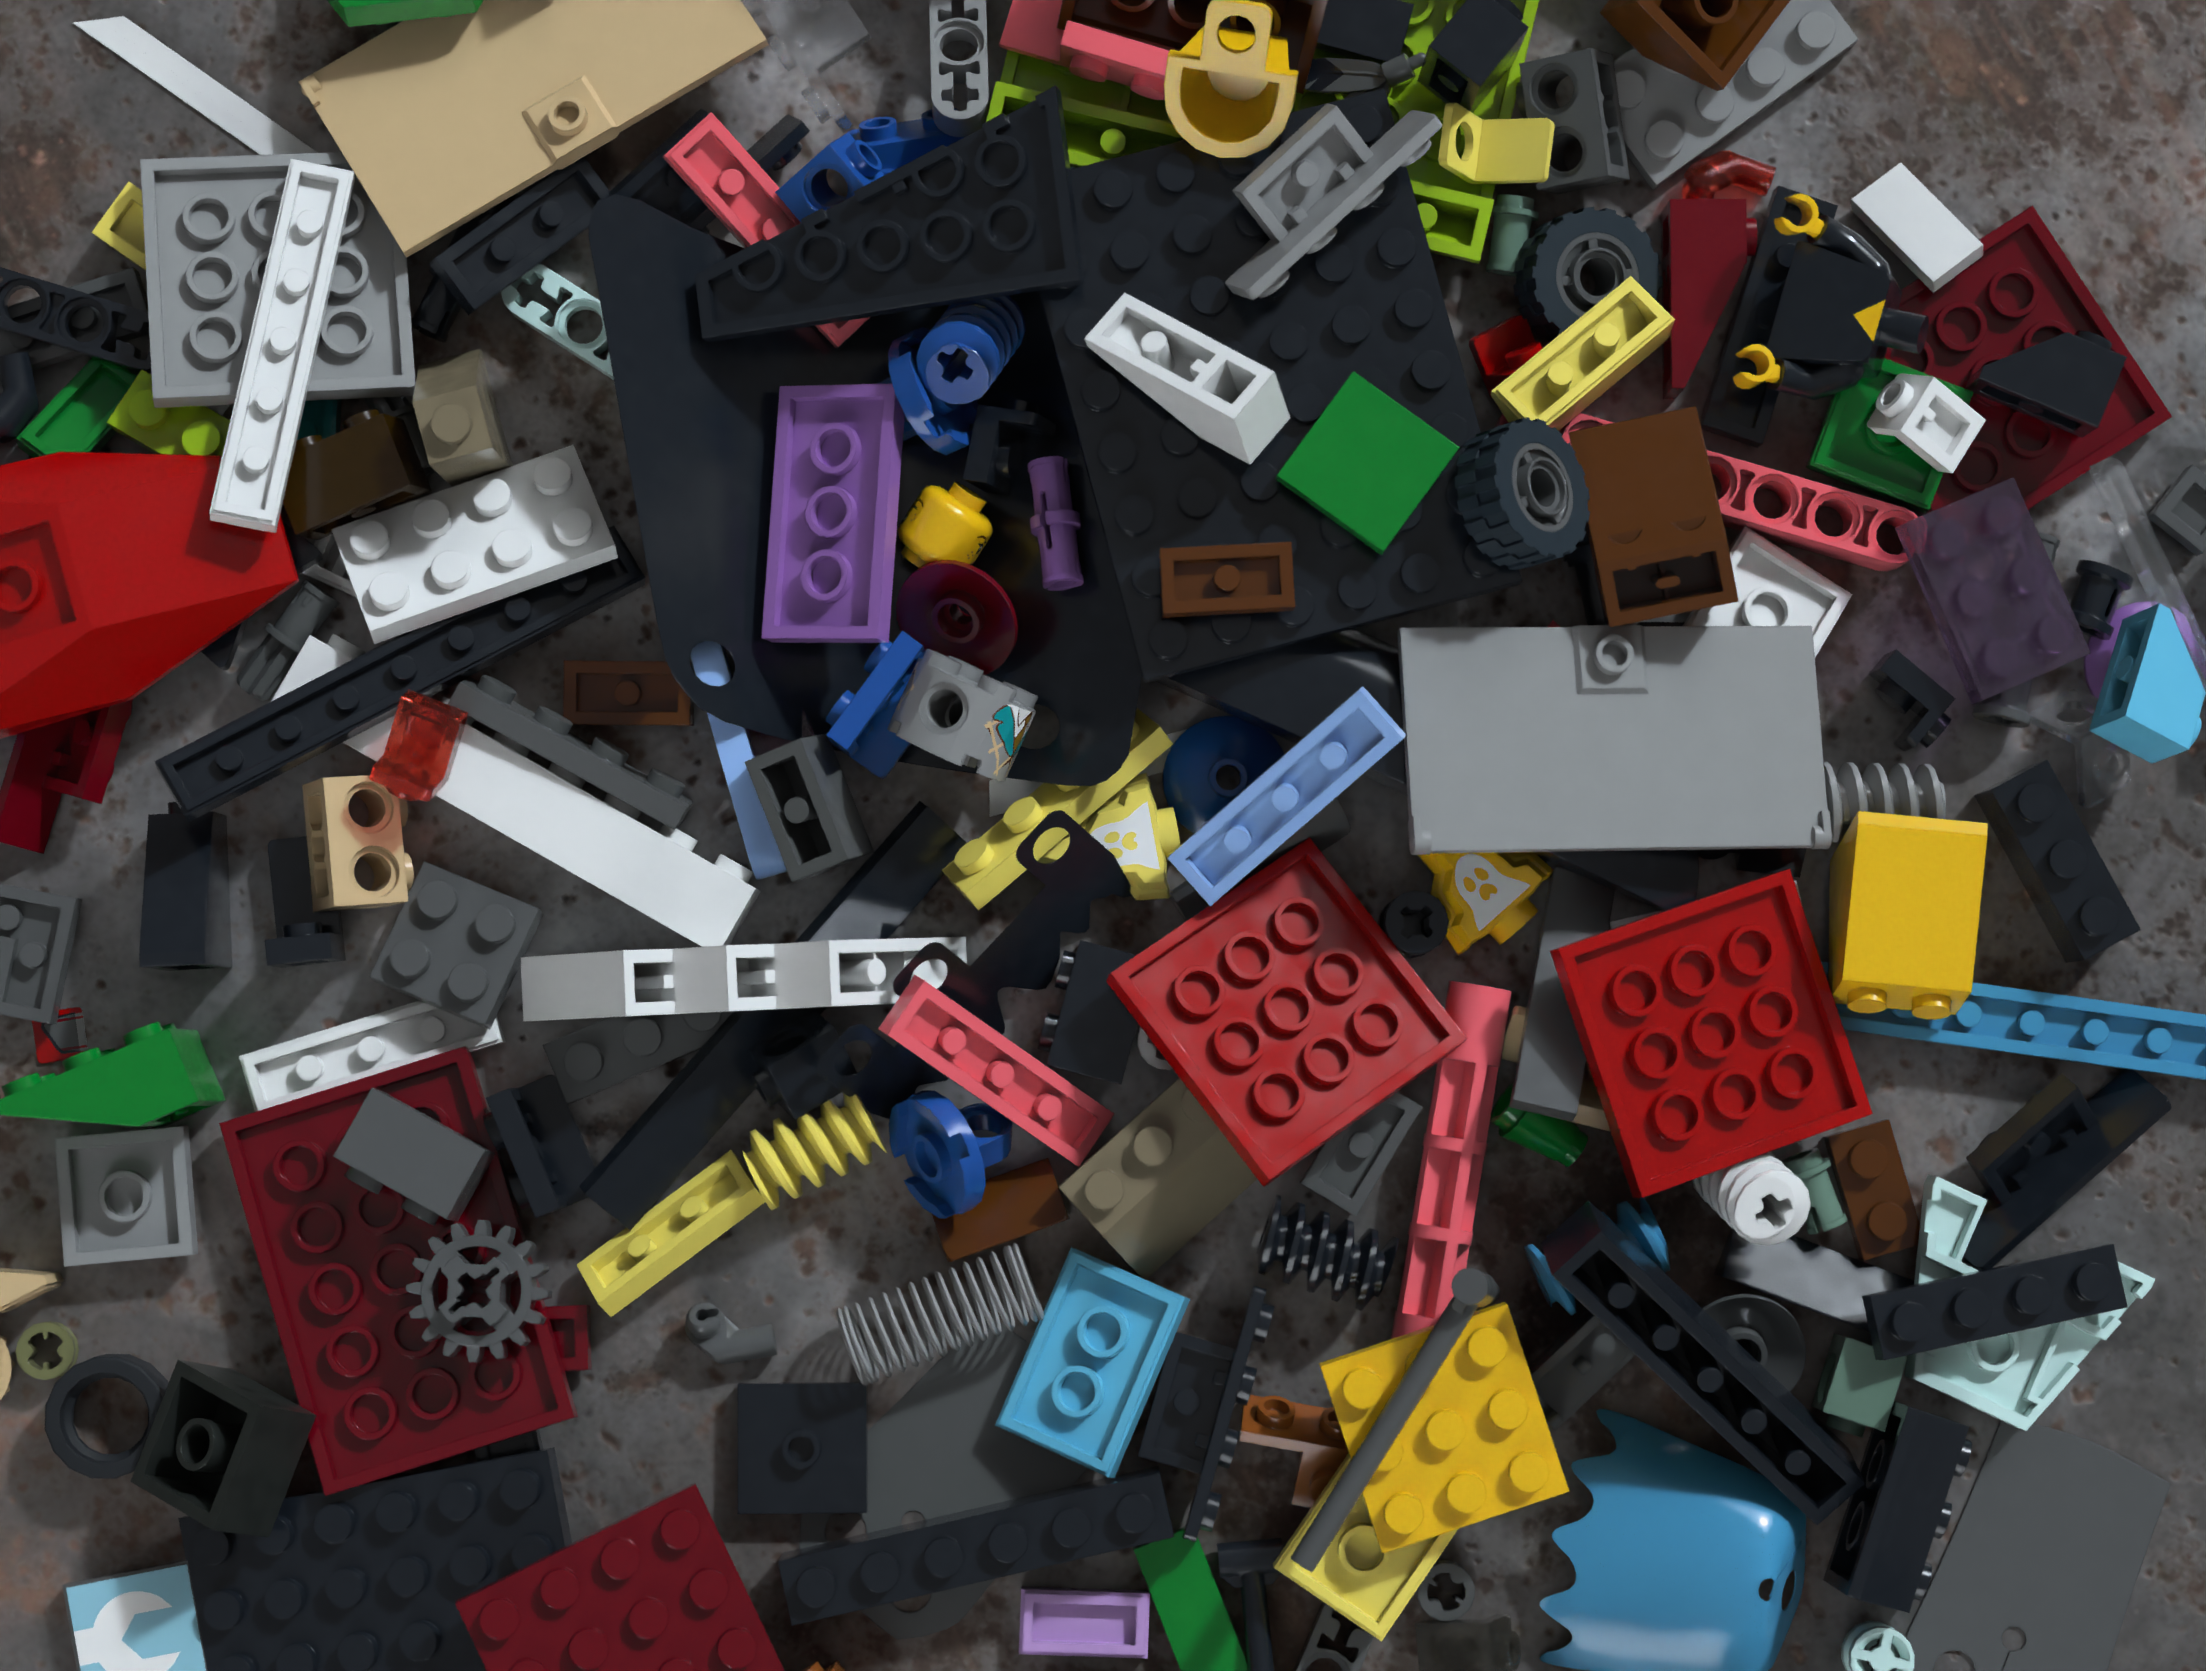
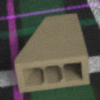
[412,349,513,487]

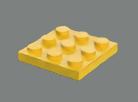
[1319,1302,1569,1554]

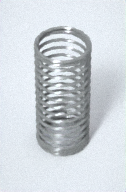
[836,1243,1044,1386]

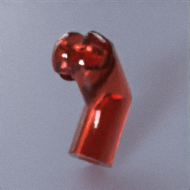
[1681,151,1776,199]

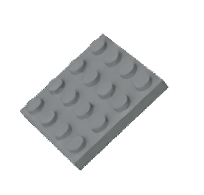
[140,152,416,408]

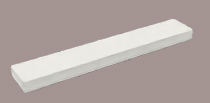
[209,159,355,533]

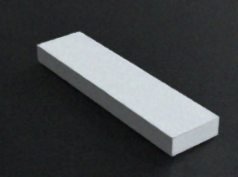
[239,1001,506,1112]

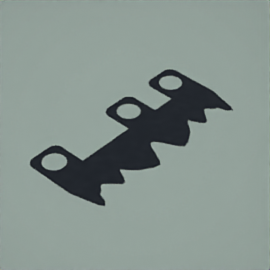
[816,810,1132,1119]

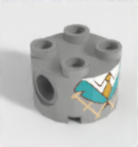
[887,649,1038,782]

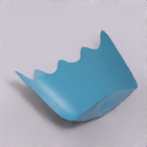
[1539,1409,1806,1671]

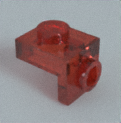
[369,690,469,801]

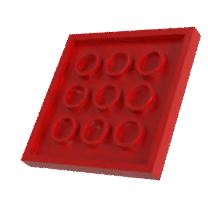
[1106,837,1467,1187]
[1550,869,1873,1198]

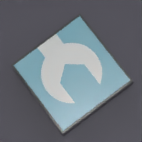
[62,1559,207,1671]

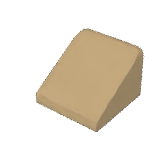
[0,1268,64,1313]

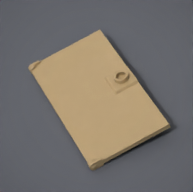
[299,0,768,258]

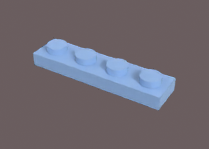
[1168,686,1406,906]

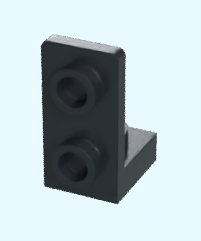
[265,836,346,968]

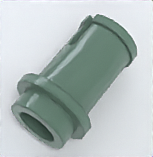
[1486,194,1539,277]
[1782,1148,1847,1235]

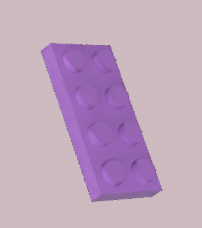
[761,384,905,643]

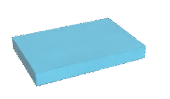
[995,1247,1190,1478]

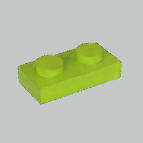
[107,370,230,456]

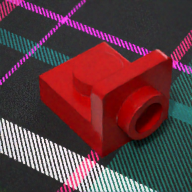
[1469,315,1543,398]

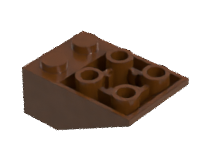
[1568,406,1739,627]

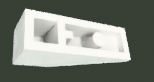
[1084,292,1290,465]

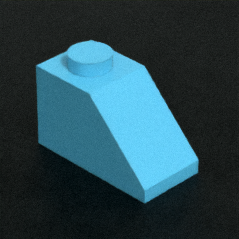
[2089,603,2206,764]

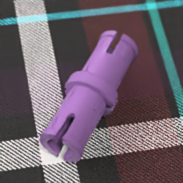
[1027,456,1084,591]

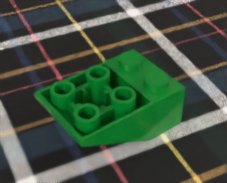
[0,1022,226,1127]

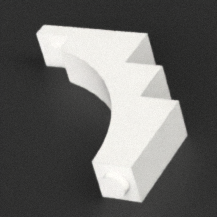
[521,937,967,1022]

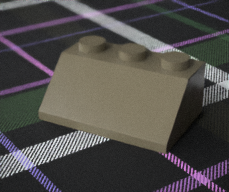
[1059,1077,1257,1279]

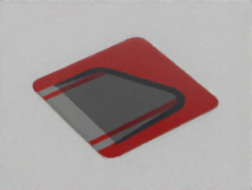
[32,1007,88,1064]

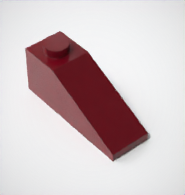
[1661,199,1757,399]

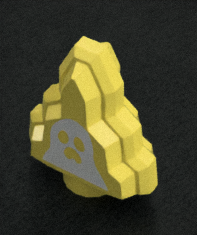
[1038,773,1181,901]

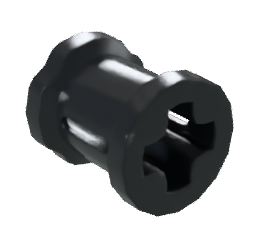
[2057,560,2134,640]

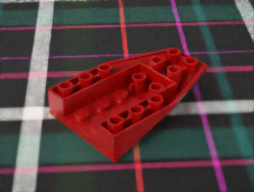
[0,452,299,739]

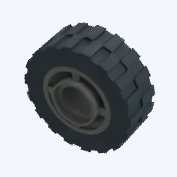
[1513,207,1662,342]
[1455,417,1590,570]

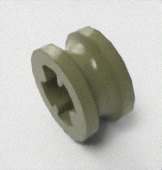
[16,1321,79,1380]

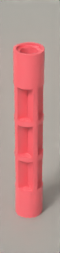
[1391,981,1512,1339]

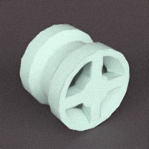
[1841,1621,1915,1671]

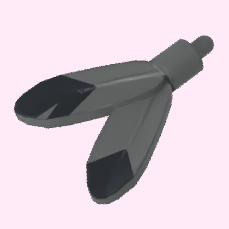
[1305,53,1426,99]

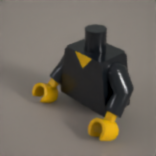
[1733,194,1929,400]

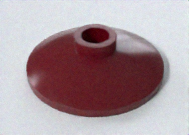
[896,560,1018,675]

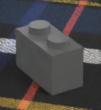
[745,734,874,882]
[333,1088,496,1226]

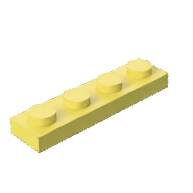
[942,708,1173,911]

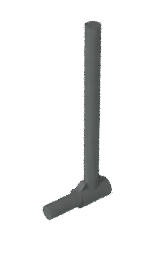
[1290,1268,1500,1572]

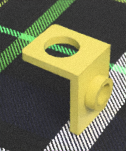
[1438,103,1555,184]

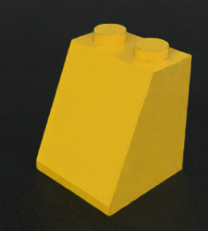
[1828,811,1988,1020]

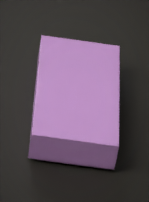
[1019,1586,1150,1659]

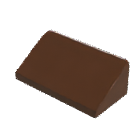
[932,1158,1070,1263]

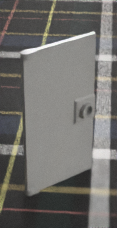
[1397,625,1832,855]

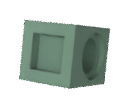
[1811,1333,1908,1437]

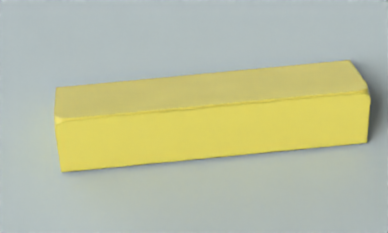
[1491,276,1675,431]

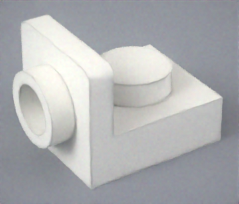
[1867,373,1986,474]

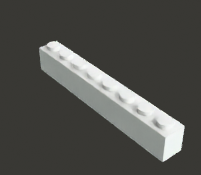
[271,634,761,947]

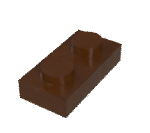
[1159,542,1295,618]
[563,660,694,726]
[1823,1119,1920,1260]

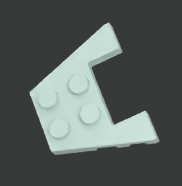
[1905,1175,2155,1431]

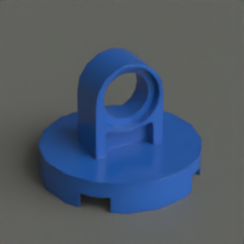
[877,327,978,455]
[888,1090,1013,1219]

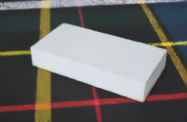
[1851,162,1983,293]

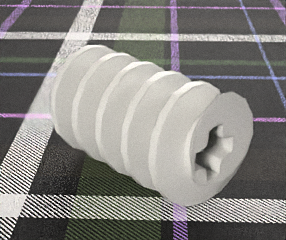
[1692,1151,1811,1246]

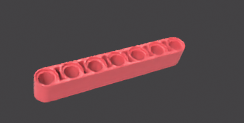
[1494,413,1925,572]

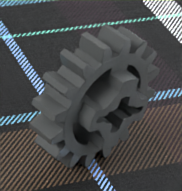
[406,1220,552,1363]

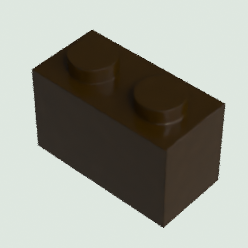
[283,410,431,540]

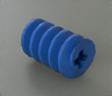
[916,296,1026,404]

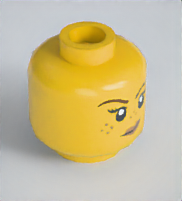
[898,481,993,568]

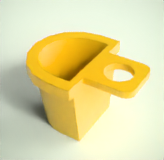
[1164,0,1299,158]

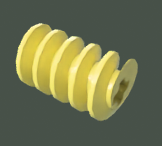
[742,1093,888,1210]

